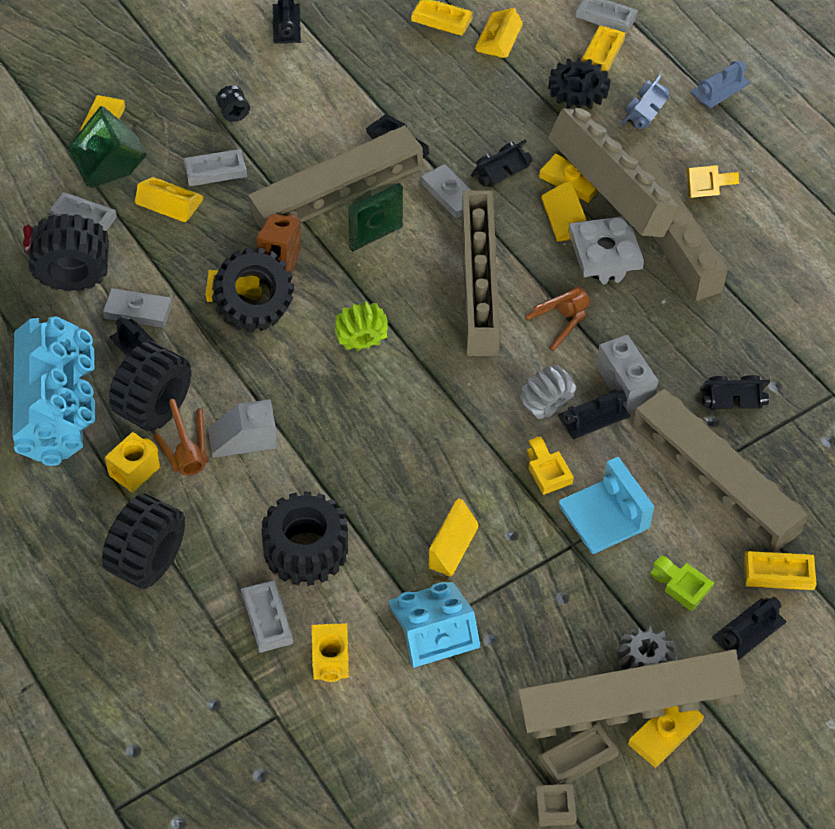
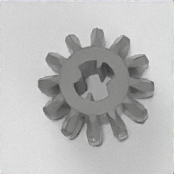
[520,365,576,419]
[616,625,677,671]

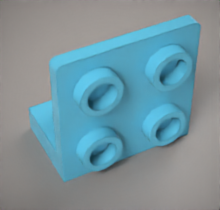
[559,456,654,554]
[388,582,480,668]

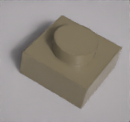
[535,784,577,827]

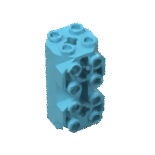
[13,316,95,466]

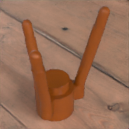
[525,286,590,351]
[154,399,209,476]

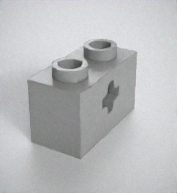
[596,334,658,413]

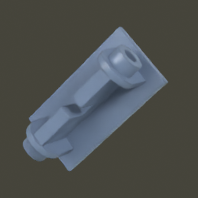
[690,61,750,108]
[622,74,669,129]

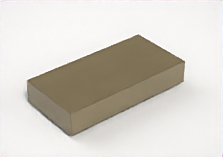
[537,722,619,785]

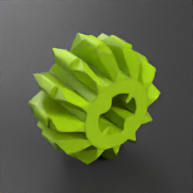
[334,301,388,351]

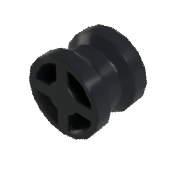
[216,85,250,122]

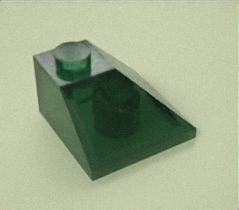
[67,106,147,188]
[348,183,403,252]

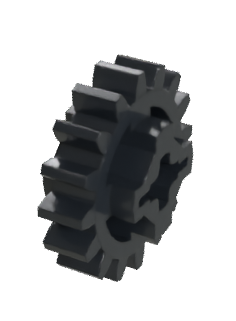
[548,57,611,109]

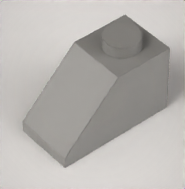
[208,399,277,458]

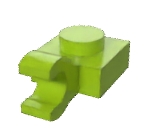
[650,555,714,612]

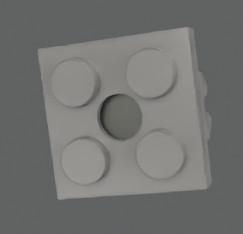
[568,216,644,285]

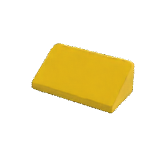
[475,8,523,58]
[135,177,204,222]
[541,181,587,242]
[428,498,478,576]

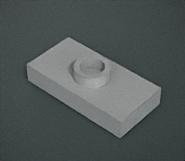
[576,0,638,34]
[183,149,247,186]
[421,164,470,219]
[48,192,117,231]
[103,288,173,328]
[241,580,293,653]

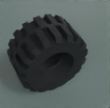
[29,214,109,292]
[212,247,294,332]
[109,341,192,432]
[261,491,348,586]
[102,493,185,589]

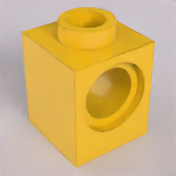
[105,432,160,493]
[312,623,349,682]

